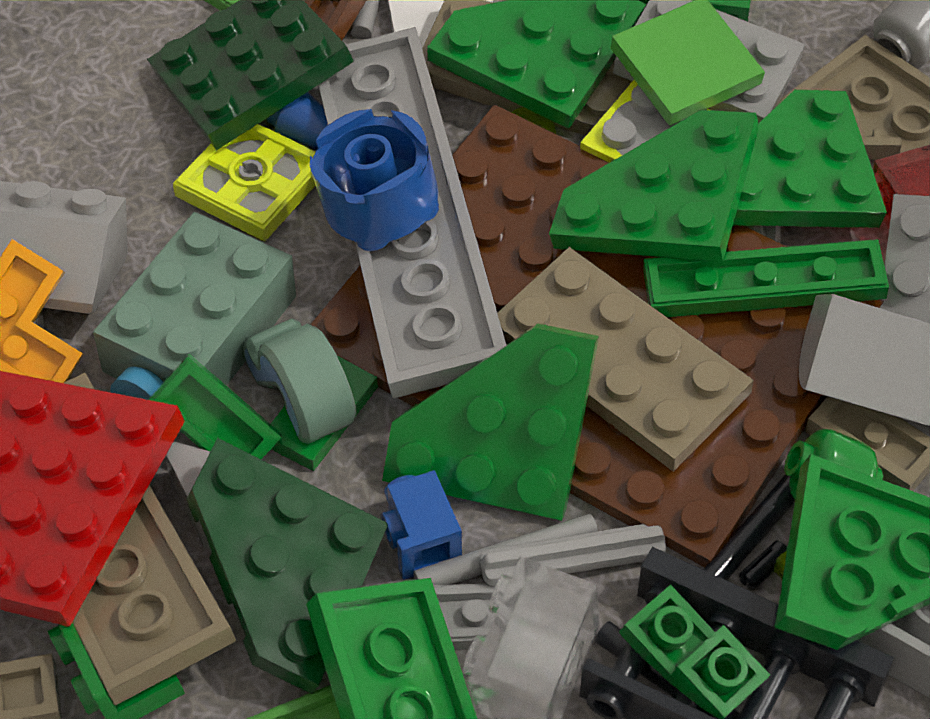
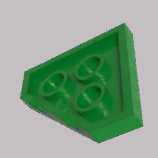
[427,0,646,129]
[733,89,887,228]
[549,110,759,262]
[382,323,599,521]
[775,454,930,650]

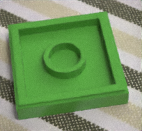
[611,0,765,126]

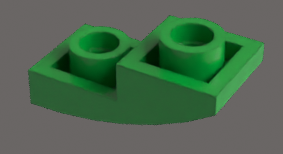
[619,585,770,719]

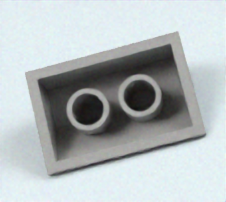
[0,181,128,314]

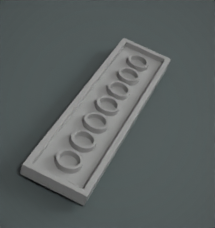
[319,27,506,398]

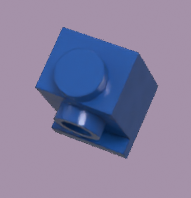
[381,470,462,580]

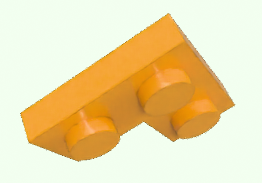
[0,239,84,383]

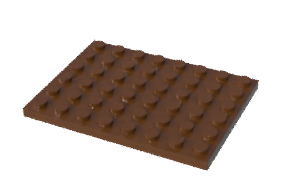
[310,104,884,568]

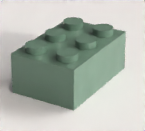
[93,212,296,386]

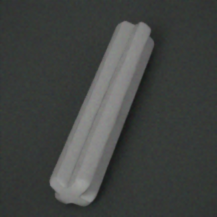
[480,524,666,586]

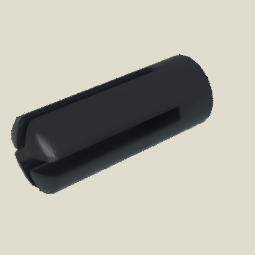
[738,540,788,590]

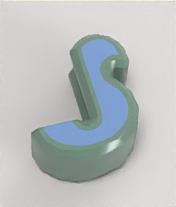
[243,319,356,444]

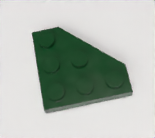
[186,438,388,694]

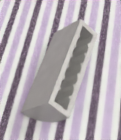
[799,294,930,426]

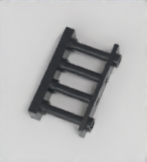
[579,546,894,719]

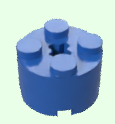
[310,109,439,251]

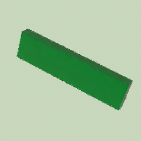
[643,239,889,317]

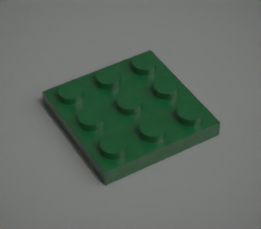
[147,0,354,151]

